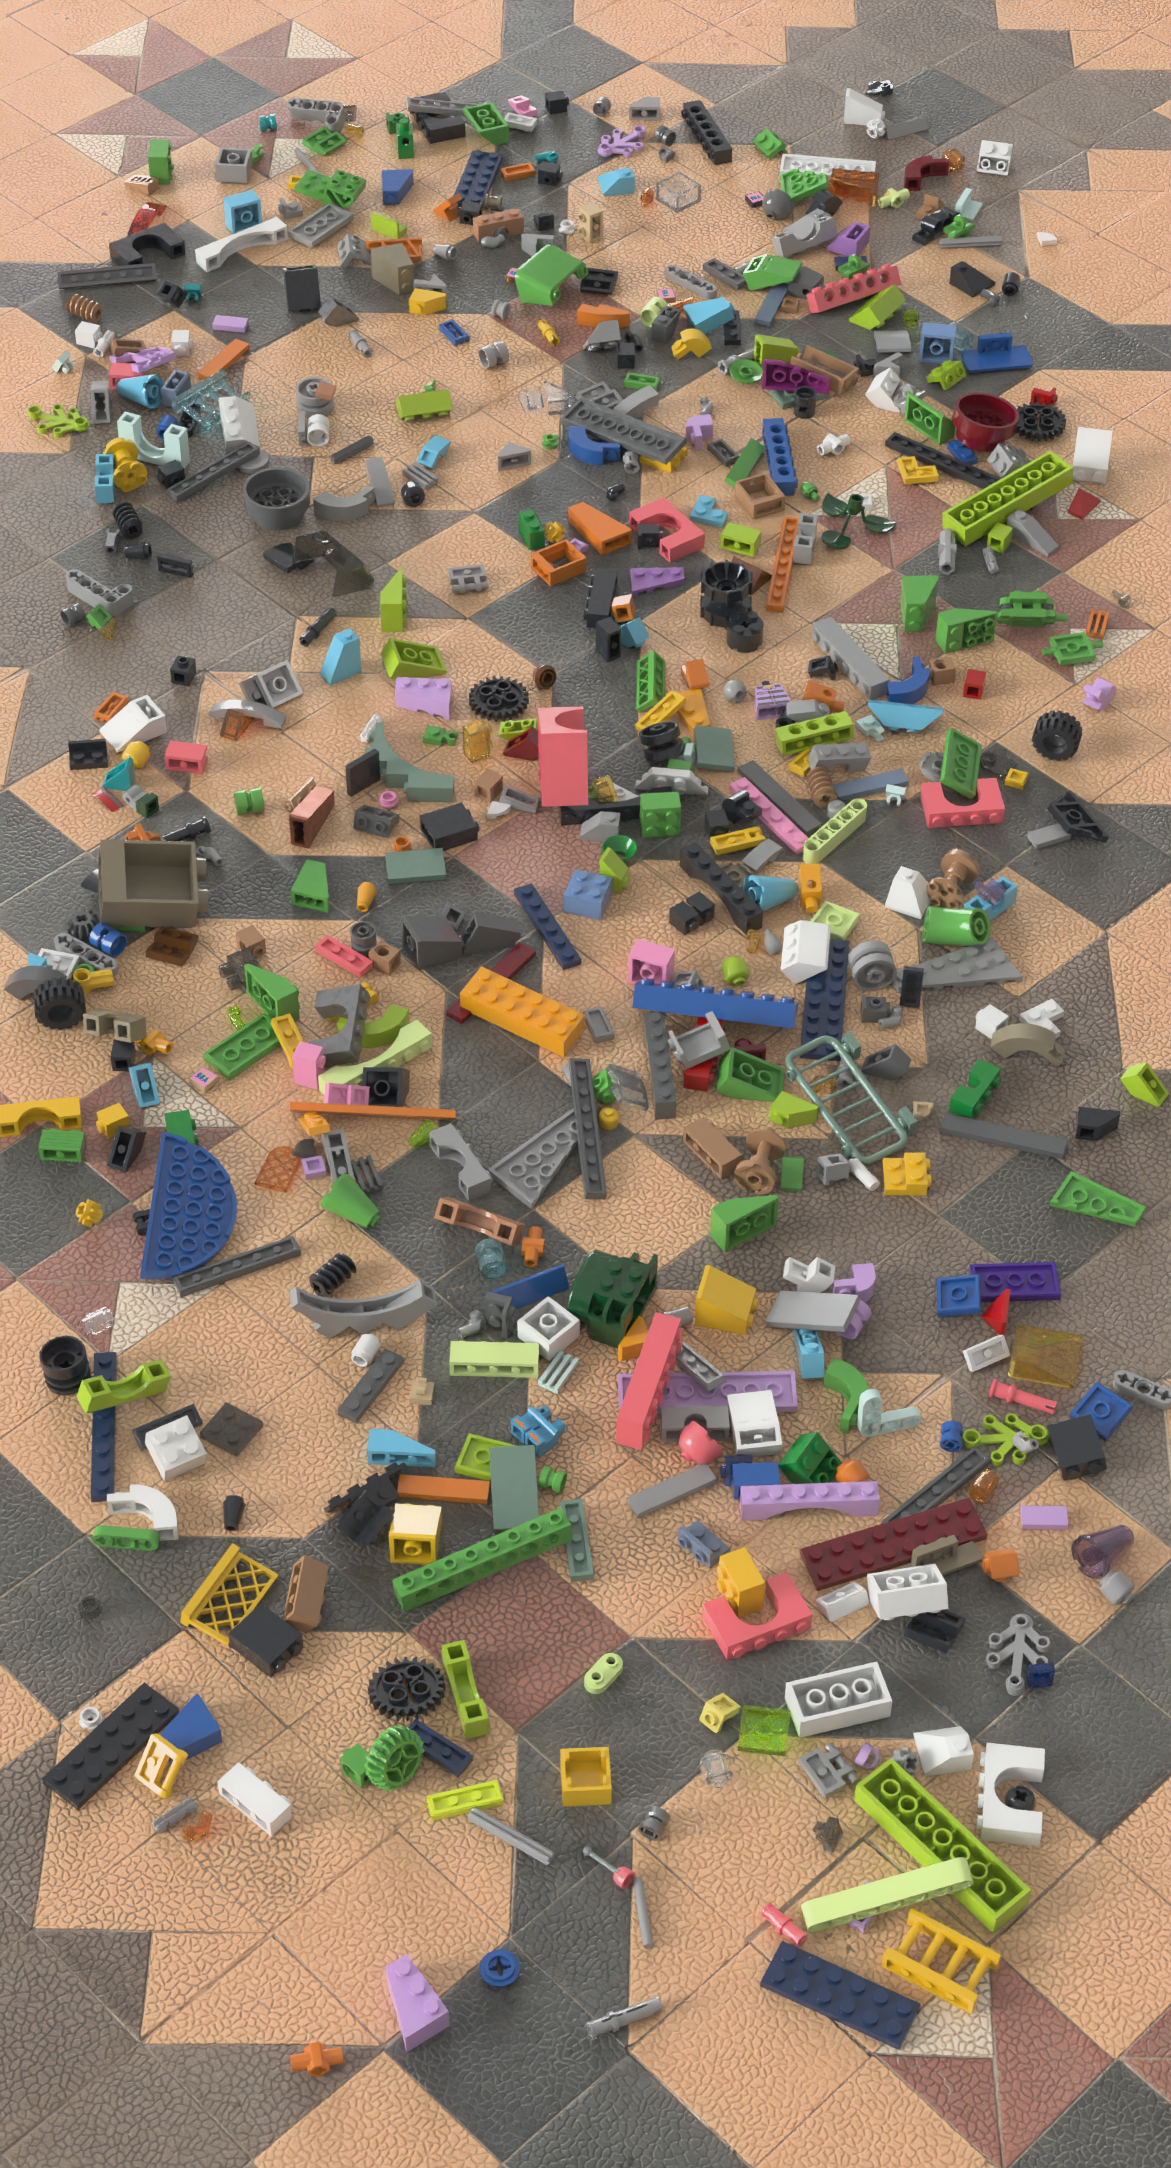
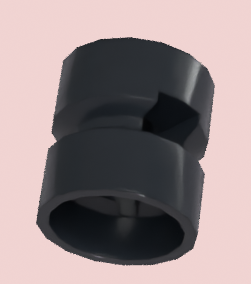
[793,386,816,419]

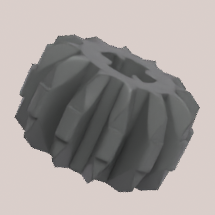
[66,909,99,941]

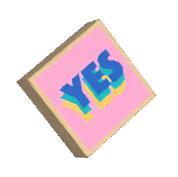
[189,1067,219,1093]

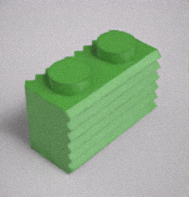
[39,1128,86,1163]

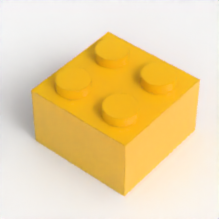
[716,1547,765,1618]

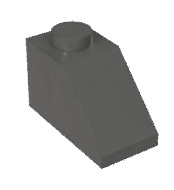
[861,1044,911,1080]

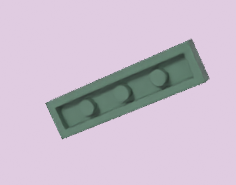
[560,1499,594,1582]

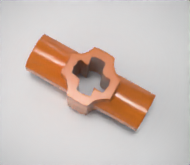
[521,1226,545,1268]
[290,2042,344,2077]

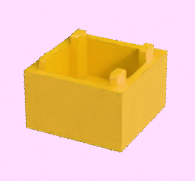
[560,1747,612,1807]

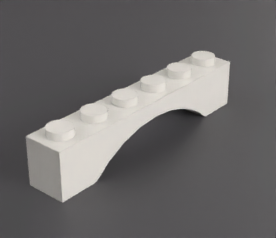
[195,217,288,272]

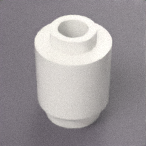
[351,1334,381,1367]

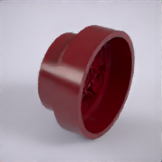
[952,392,1019,452]

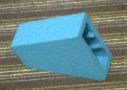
[683,297,735,334]
[320,628,361,685]

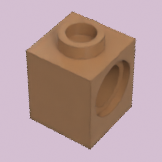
[928,657,956,685]
[474,769,503,803]
[236,925,266,961]
[369,941,401,976]

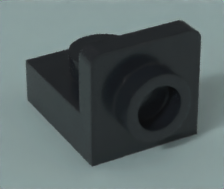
[533,212,554,231]
[854,354,877,377]
[808,655,838,680]

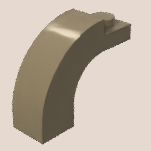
[990,1023,1065,1067]

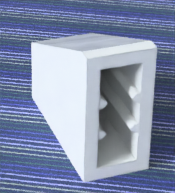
[844,88,885,125]

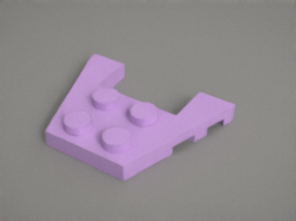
[109,346,176,373]

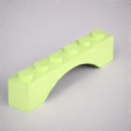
[318,1020,432,1094]

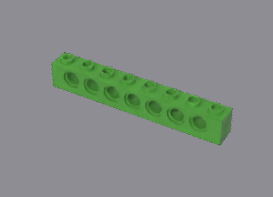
[392,1508,573,1612]

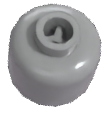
[1099,1570,1134,1605]

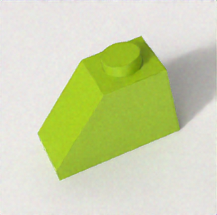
[599,847,631,894]
[1120,1062,1169,1107]
[769,1091,819,1128]

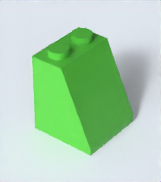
[900,575,939,632]

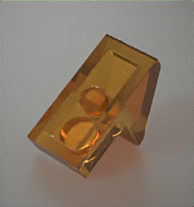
[220,709,254,741]

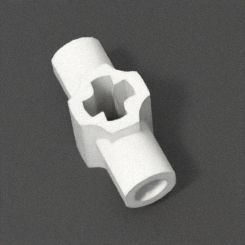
[817,434,851,456]

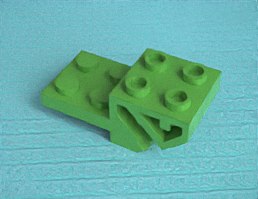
[294,169,366,208]

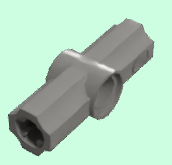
[938,529,957,575]

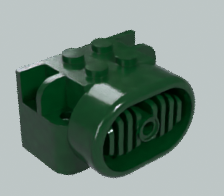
[567,1250,658,1349]

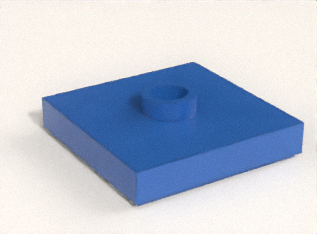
[936,1274,981,1317]
[1070,1382,1133,1441]

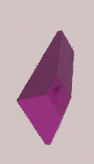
[762,359,830,394]

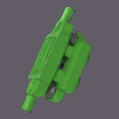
[996,590,1067,627]

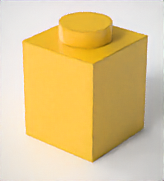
[96,1103,130,1139]

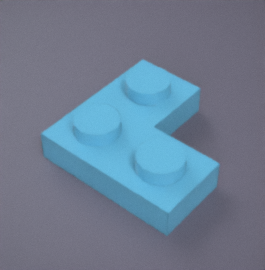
[690,495,728,528]

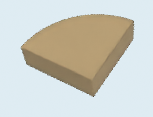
[912,1101,934,1121]

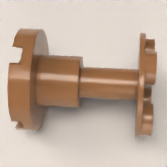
[926,849,980,908]
[734,1127,787,1195]

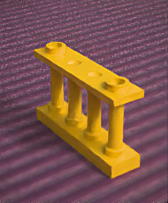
[881,1908,1001,2015]

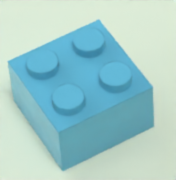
[223,190,262,234]

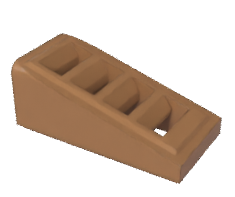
[124,175,159,195]
[109,339,147,357]

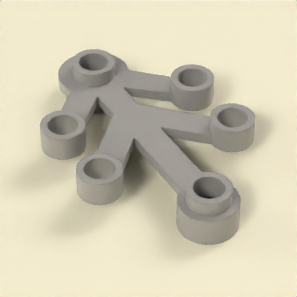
[986,1614,1050,1696]

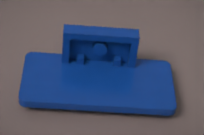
[961,333,1033,373]

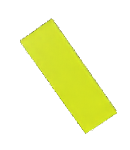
[427,1780,504,1821]

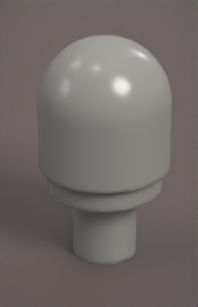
[763,929,781,954]

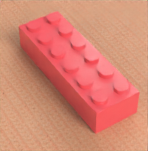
[616,1312,684,1450]

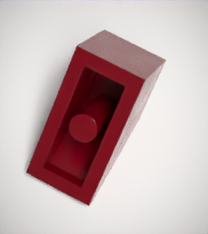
[503,727,539,761]

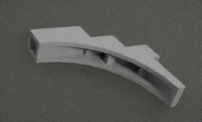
[290,1280,437,1339]

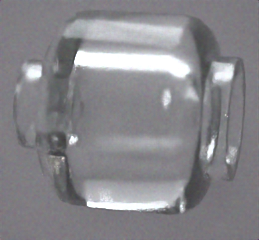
[699,1750,733,1788]

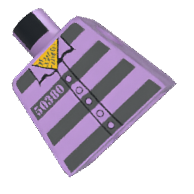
[755,681,791,720]

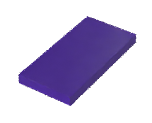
[969,1262,1061,1302]

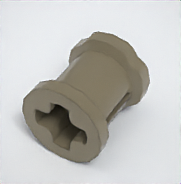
[485,194,502,210]

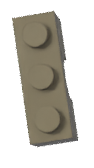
[83,1008,147,1043]

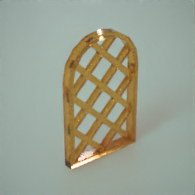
[255,1146,301,1193]

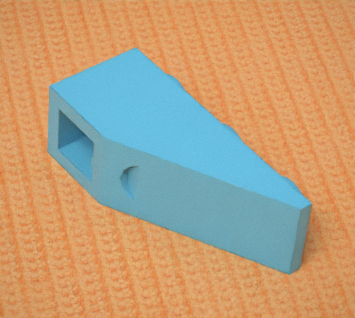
[794,1329,824,1379]

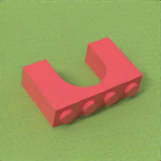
[629,497,705,562]
[920,778,1005,828]
[702,1572,812,1660]

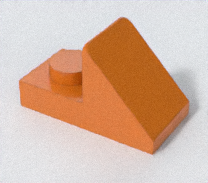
[433,194,462,221]
[681,659,709,689]

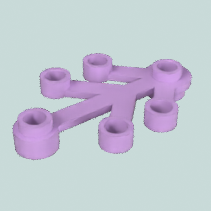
[598,125,645,157]

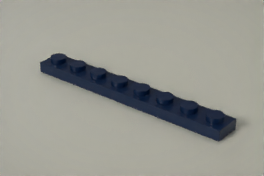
[91,1352,117,1502]

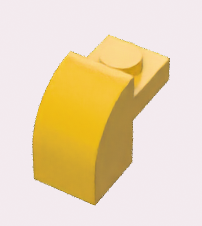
[671,329,712,360]

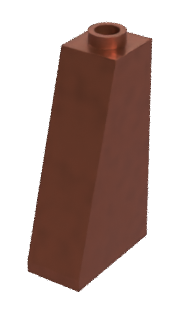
[289,786,335,849]

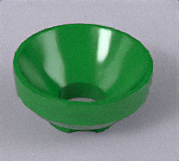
[602,835,637,864]

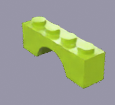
[77,1359,171,1414]
[441,1640,489,1739]

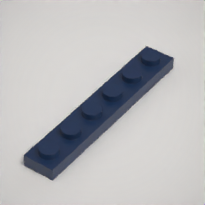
[514,883,581,970]

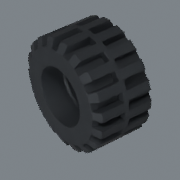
[1032,710,1083,761]
[33,977,86,1030]

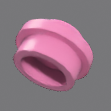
[379,791,398,808]

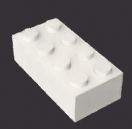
[785,1662,892,1738]

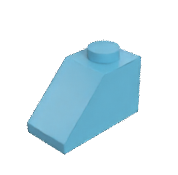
[619,617,650,648]
[129,1063,160,1108]

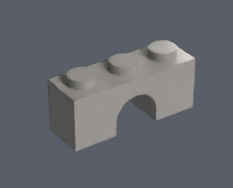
[793,513,818,565]
[808,743,871,773]
[661,1405,730,1442]

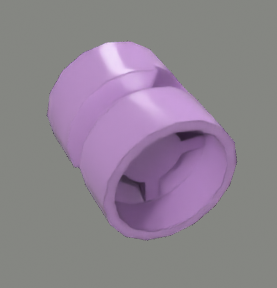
[836,1300,872,1339]

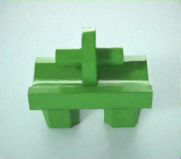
[943,214,975,239]
[838,254,870,280]

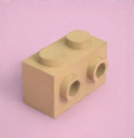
[578,202,603,243]

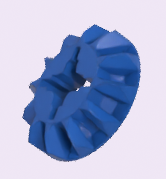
[480,1949,520,1989]

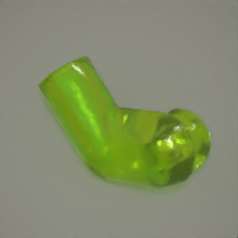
[226,1005,246,1031]

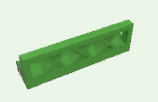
[636,650,666,713]

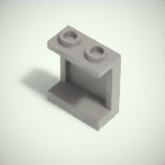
[667,1011,731,1069]

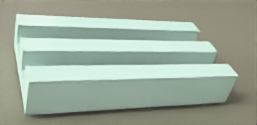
[538,1350,579,1394]

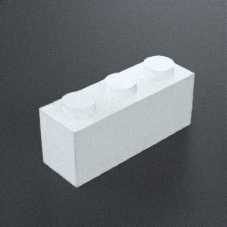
[218,1762,292,1837]

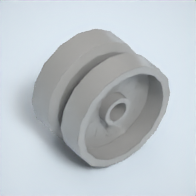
[296,377,334,418]
[848,940,897,991]

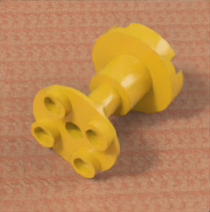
[103,438,148,492]

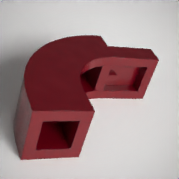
[904,155,949,191]

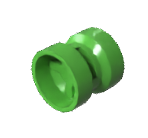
[538,1465,567,1494]

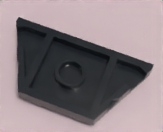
[1047,790,1109,842]

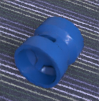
[940,1421,963,1452]

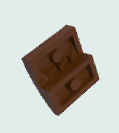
[146,926,199,966]

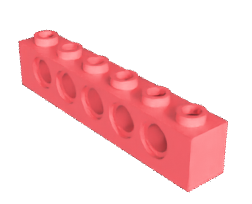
[806,264,902,313]

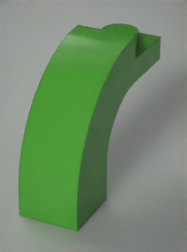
[824,1357,869,1434]

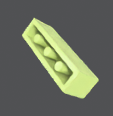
[449,1341,539,1378]

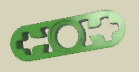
[92,1525,160,1551]

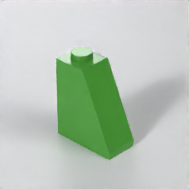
[291,859,330,913]

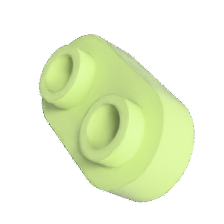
[584,1653,623,1694]

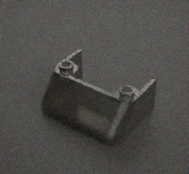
[292,530,374,597]

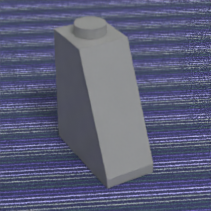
[91,381,111,424]

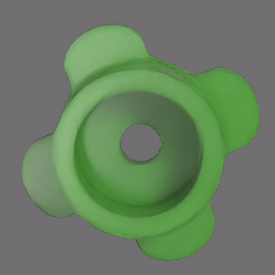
[542,434,559,450]

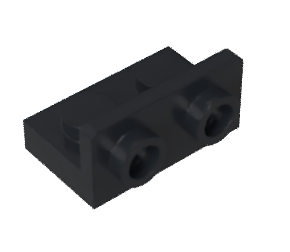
[68,739,108,770]

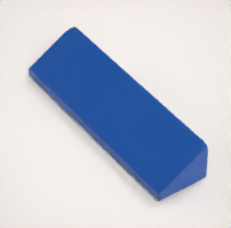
[484,1264,569,1310]

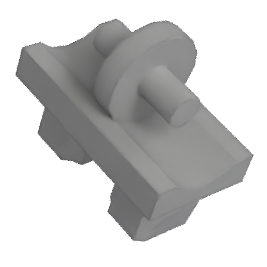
[894,384,927,415]

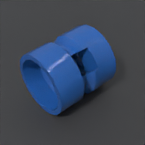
[89,922,127,957]

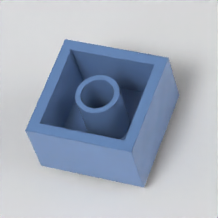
[919,322,956,364]
[563,869,612,920]

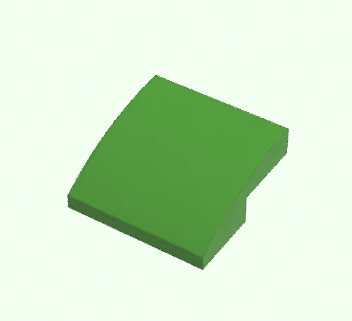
[302,126,347,155]

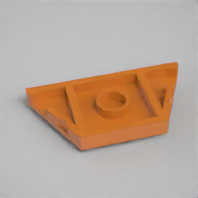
[365,237,422,263]

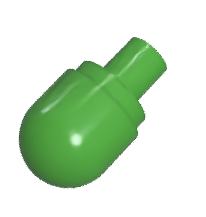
[801,481,820,502]

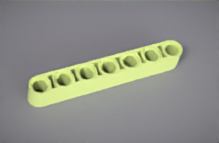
[801,1857,974,1932]

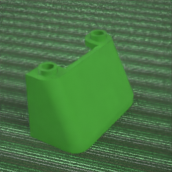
[515,245,588,306]

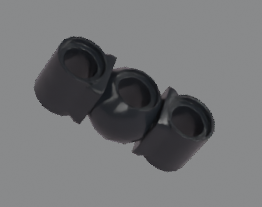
[921,206,960,234]

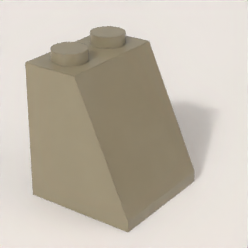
[371,243,414,295]

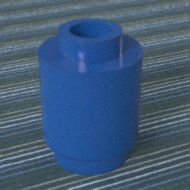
[157,415,178,440]

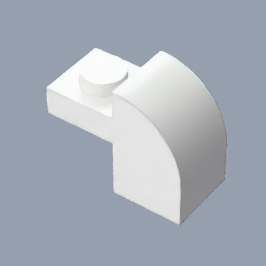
[783,1257,835,1293]

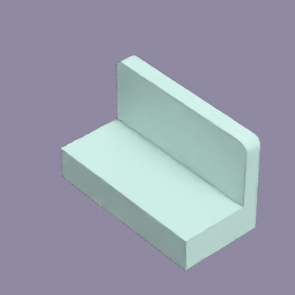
[955,188,982,222]

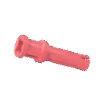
[988,1378,1057,1415]

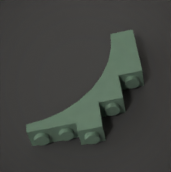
[365,723,454,803]

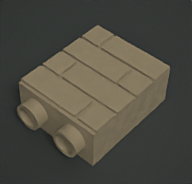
[98,839,208,928]

